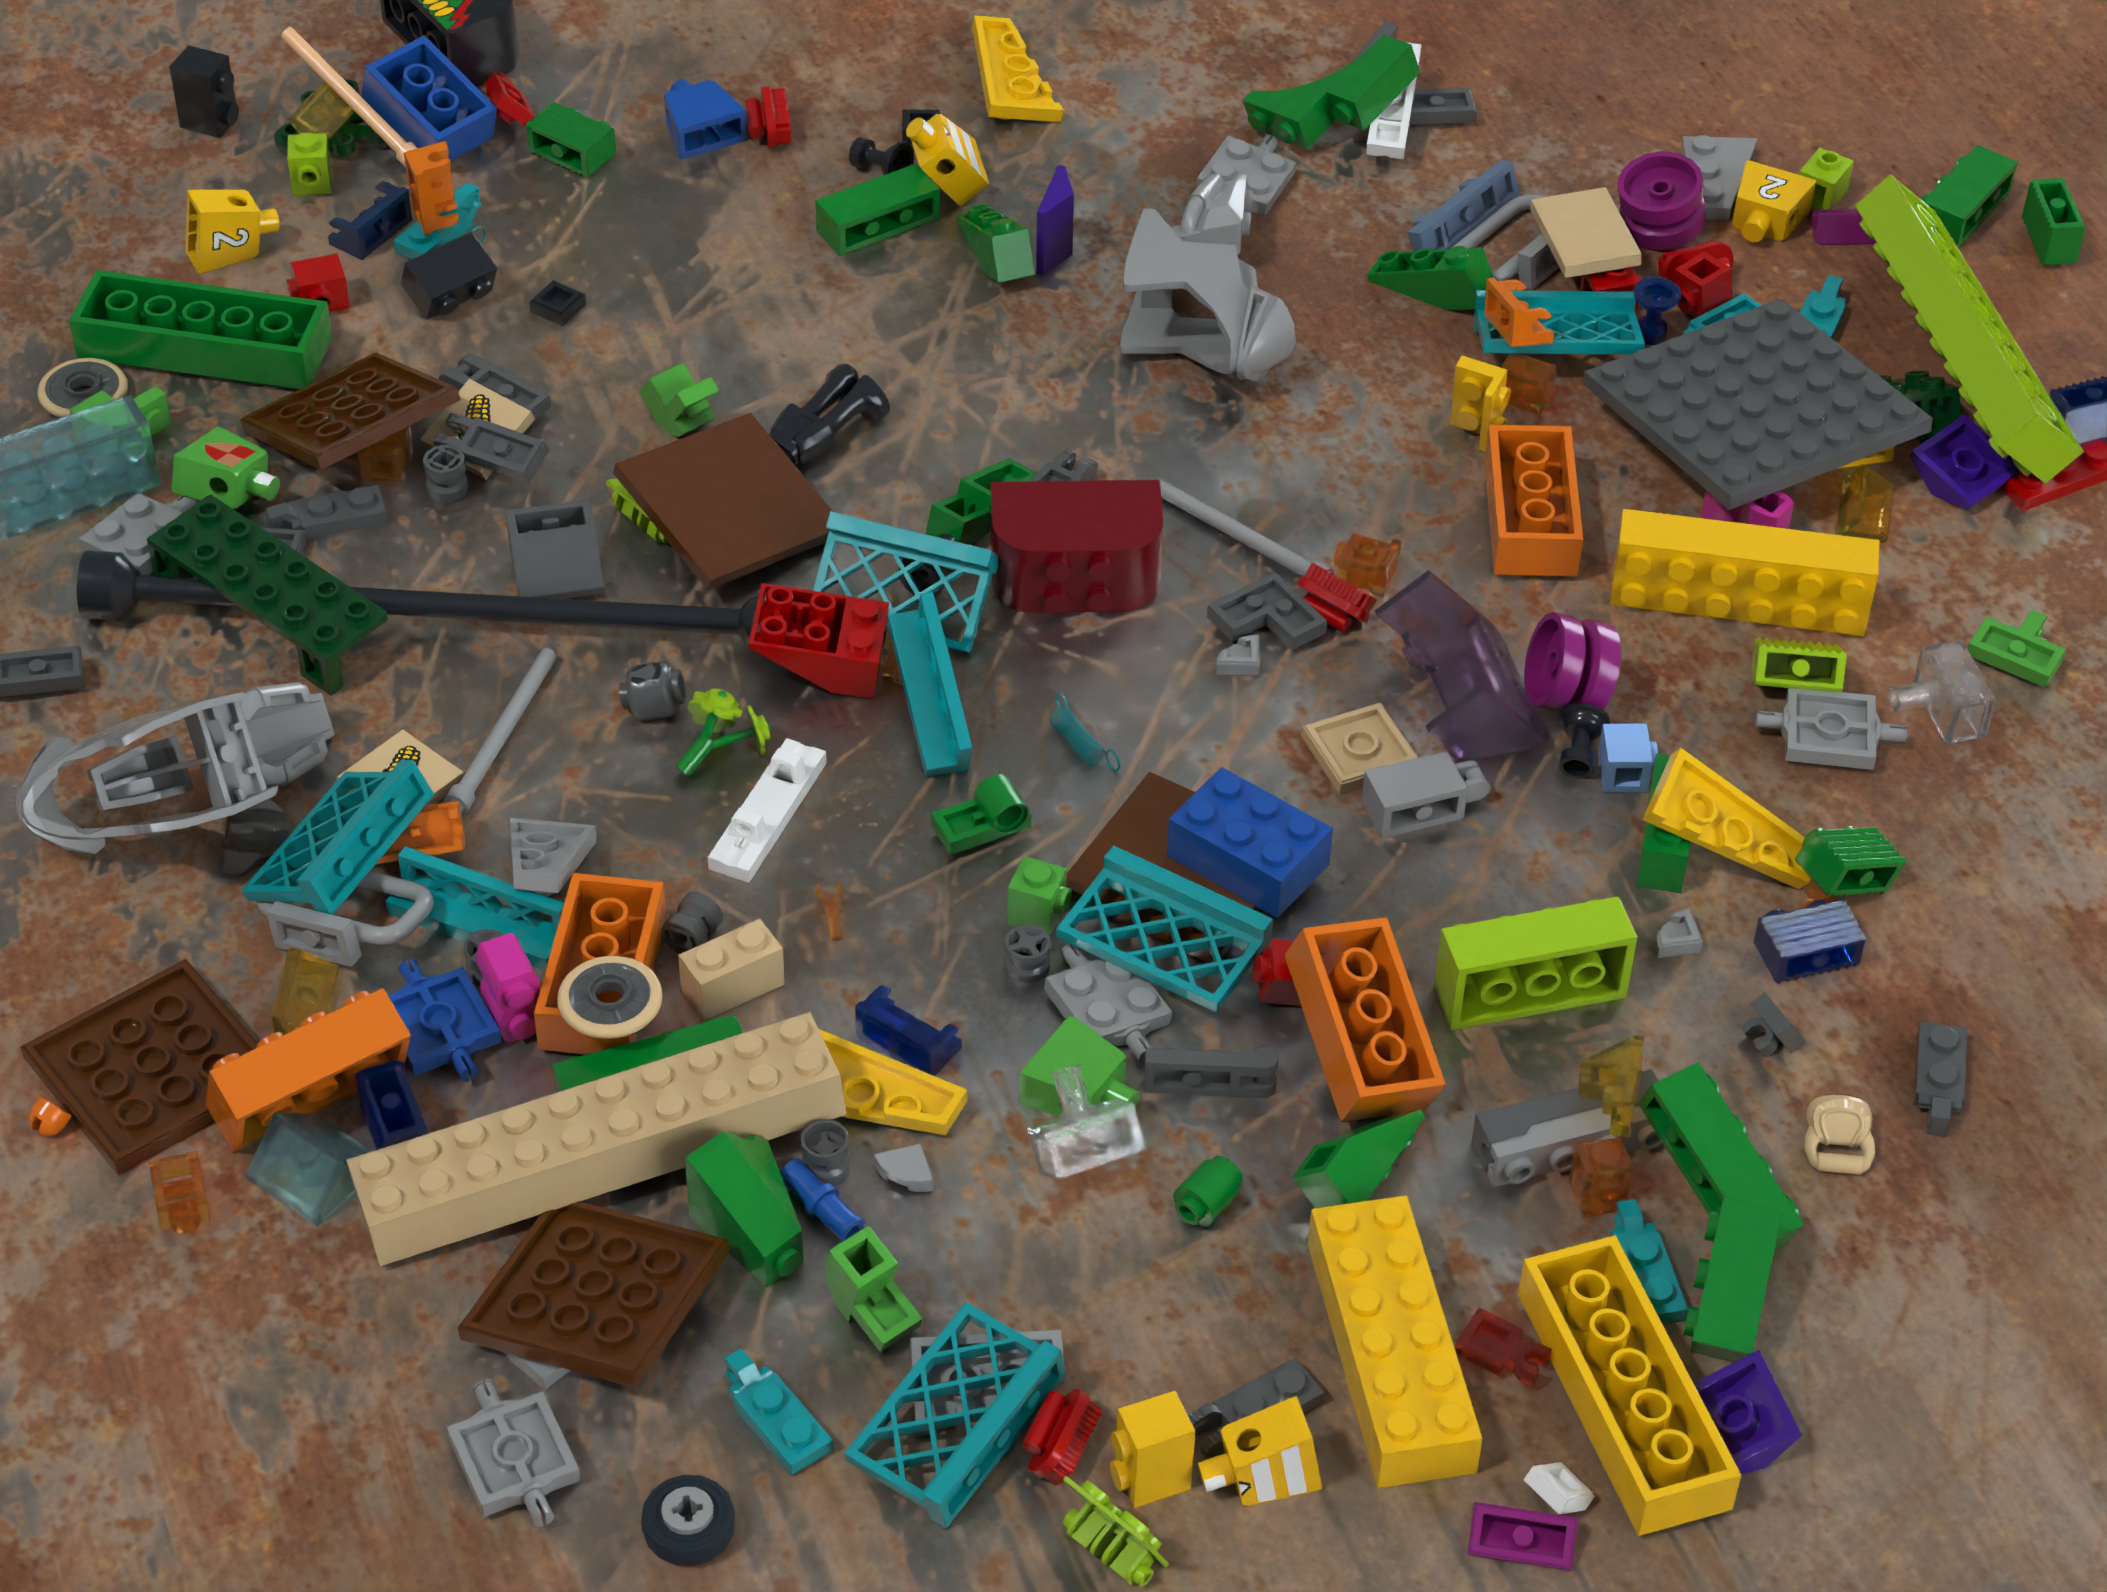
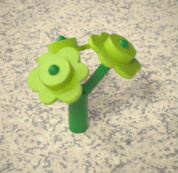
[675,688,771,777]

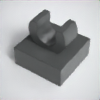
[1741,992,1805,1057]

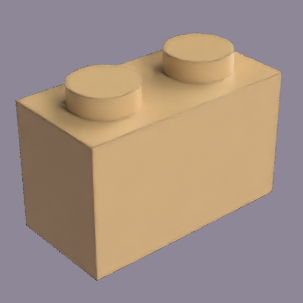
[678,918,785,1022]

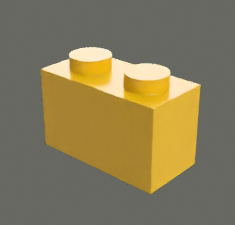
[1110,1391,1195,1508]

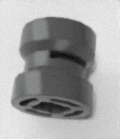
[423,445,468,503]
[661,892,723,954]
[801,1119,850,1186]

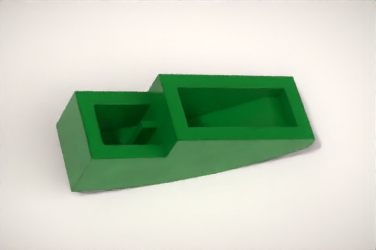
[925,458,1037,545]

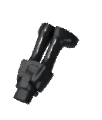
[769,364,890,466]

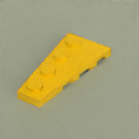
[972,15,1064,122]
[1642,747,1811,890]
[819,1029,968,1136]

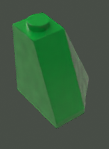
[685,1131,804,1287]

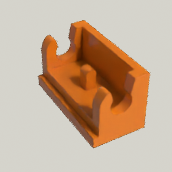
[404,141,459,236]
[1484,278,1554,347]
[376,800,466,864]

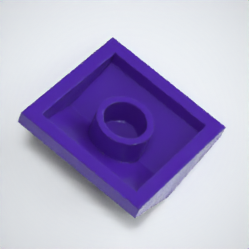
[1036,165,1074,275]
[1909,414,2020,510]
[1693,1350,1802,1474]

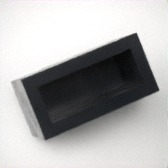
[169,45,239,138]
[400,232,498,320]

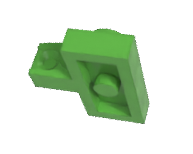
[1967,609,2066,688]

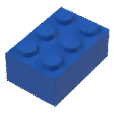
[361,35,497,161]
[1167,767,1333,918]

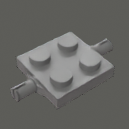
[1195,134,1297,217]
[79,493,197,575]
[1755,688,1907,770]
[1044,944,1172,1064]
[446,1379,581,1527]

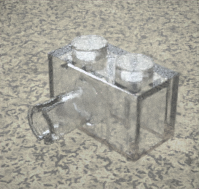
[1888,640,1996,744]
[1027,1064,1146,1180]

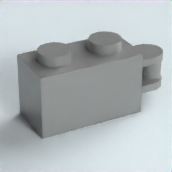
[1362,751,1491,838]

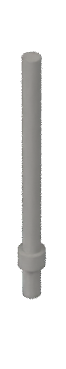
[1156,478,1334,577]
[443,648,557,816]

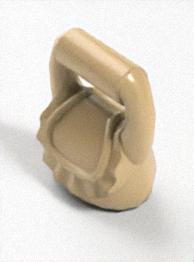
[1804,1095,1875,1175]

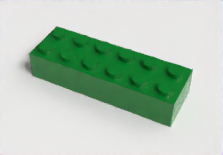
[69,270,333,389]

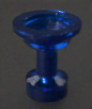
[1634,277,1681,345]

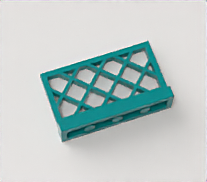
[1473,290,1645,355]
[813,511,998,654]
[241,760,435,915]
[1056,845,1273,1013]
[844,1302,1067,1529]

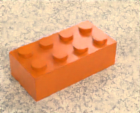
[1484,425,1583,576]
[534,873,667,1055]
[1284,917,1446,1123]
[206,988,411,1153]

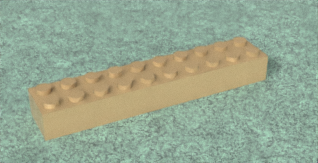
[346,1012,847,1266]

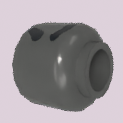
[619,661,686,721]

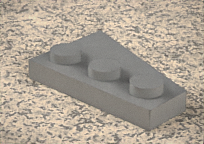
[1681,135,1758,220]
[509,817,597,896]
[911,1330,1065,1439]

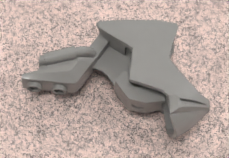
[1120,173,1296,381]
[16,682,335,854]

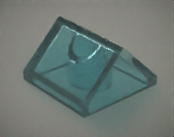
[246,1113,372,1227]

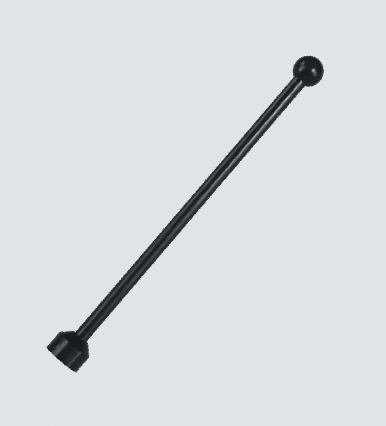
[77,550,758,646]

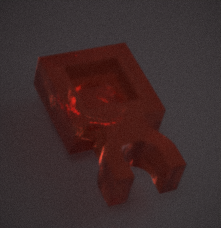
[1455,1308,1552,1387]

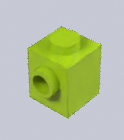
[287,133,332,196]
[1799,147,1854,210]

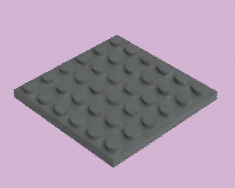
[1583,299,1933,510]

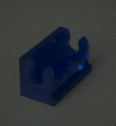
[855,985,962,1076]

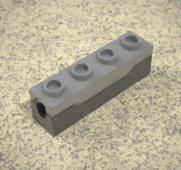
[1471,1069,1662,1187]

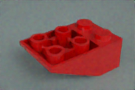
[748,583,889,699]

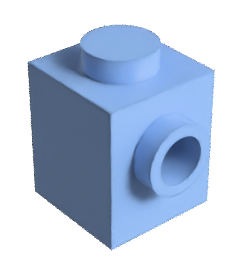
[1598,724,1658,793]

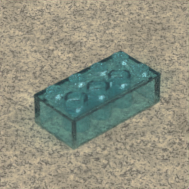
[0,395,161,540]

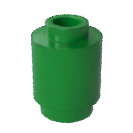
[1173,1156,1243,1227]

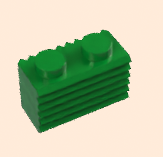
[526,101,616,178]
[2021,178,2087,265]
[1795,826,1906,897]

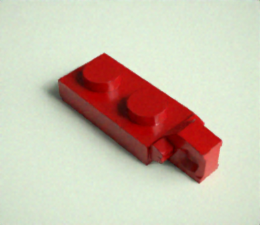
[485,71,534,127]

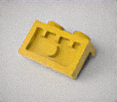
[1450,355,1511,452]

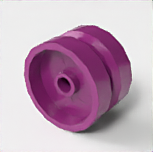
[1617,151,1706,250]
[1524,612,1621,710]

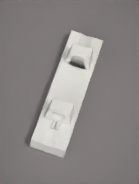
[1366,43,1421,159]
[708,738,827,883]

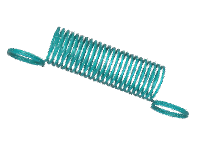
[1049,693,1120,771]

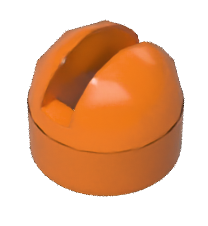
[28,1095,72,1136]

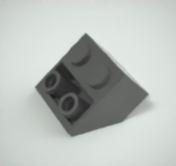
[505,499,605,599]

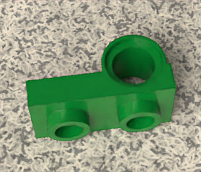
[931,774,1032,855]

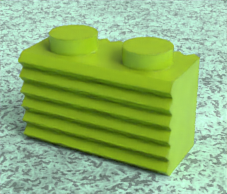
[1750,636,1847,693]

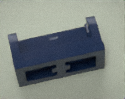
[328,181,412,260]

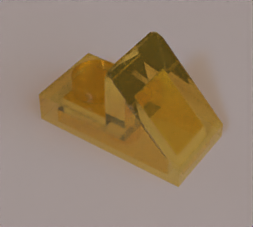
[1578,1035,1644,1137]

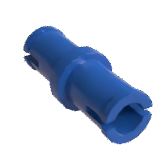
[780,1158,866,1242]

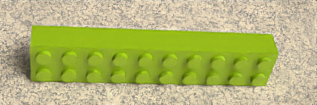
[1855,174,2084,484]

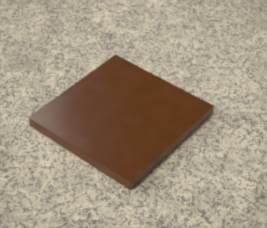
[240,352,461,470]
[613,413,833,590]
[1066,772,1260,963]
[20,959,258,1175]
[457,1201,730,1388]

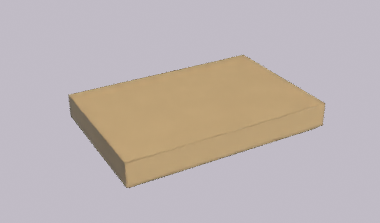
[1531,187,1642,278]

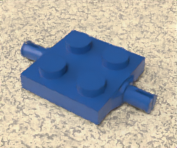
[388,958,502,1082]

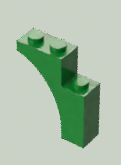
[1242,34,1420,149]

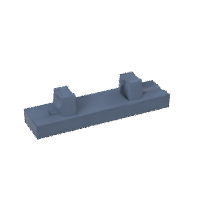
[1408,160,1520,252]

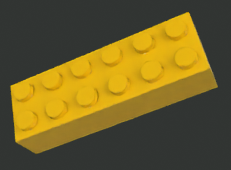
[1610,509,1880,636]
[1308,1195,1482,1489]
[1518,1235,1741,1536]

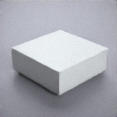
[1524,1462,1595,1514]

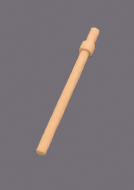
[281,27,418,168]

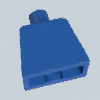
[664,79,747,160]

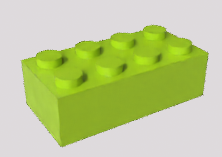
[1433,896,1638,1031]

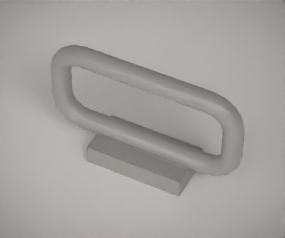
[1450,194,1560,290]
[257,861,433,967]

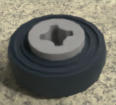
[641,1475,735,1566]

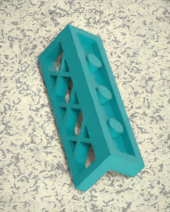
[887,592,973,778]
[385,846,564,971]

